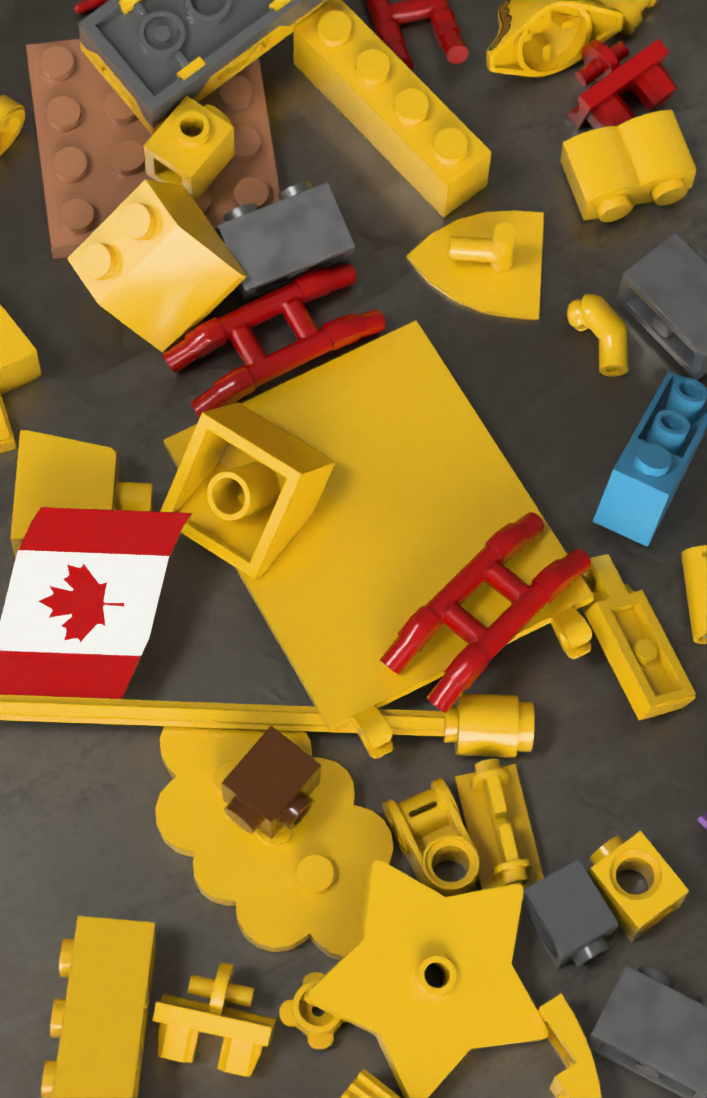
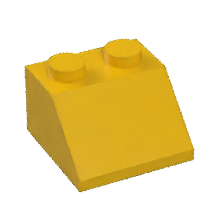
[67,179,247,353]
[160,402,336,580]

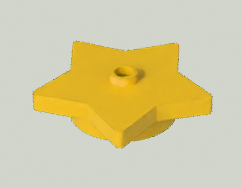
[304,860,549,1098]

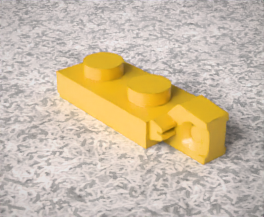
[581,554,696,721]

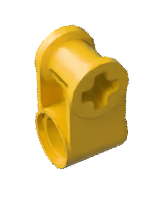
[382,777,480,897]

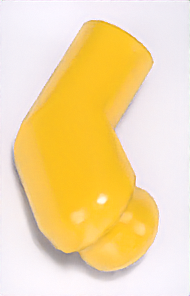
[567,294,629,377]

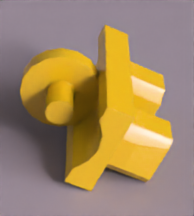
[152,962,277,1077]

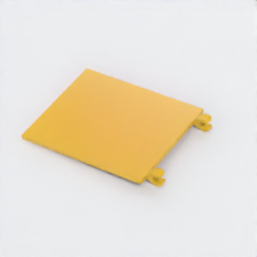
[163,320,594,759]

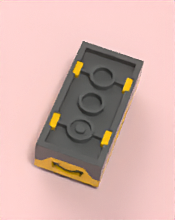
[78,0,331,135]

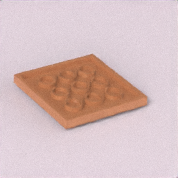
[26,38,280,259]

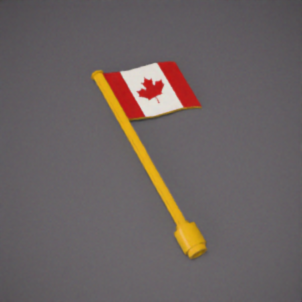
[0,507,534,758]

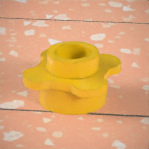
[279,972,347,1050]

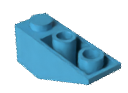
[592,371,707,547]

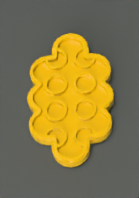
[155,726,394,961]

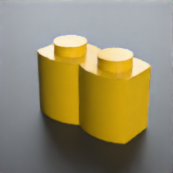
[560,110,697,222]

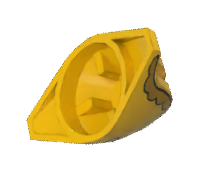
[487,0,623,77]

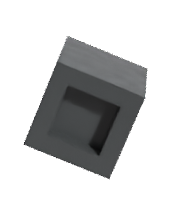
[521,858,619,970]

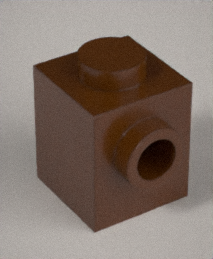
[222,726,321,839]

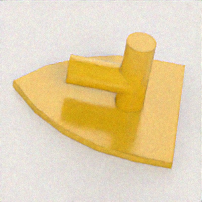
[407,210,544,320]

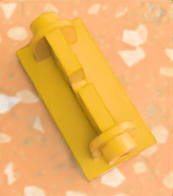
[454,759,544,890]

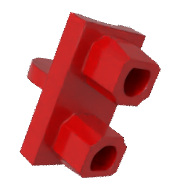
[568,39,677,129]

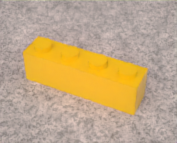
[294,0,492,218]
[41,916,156,1098]

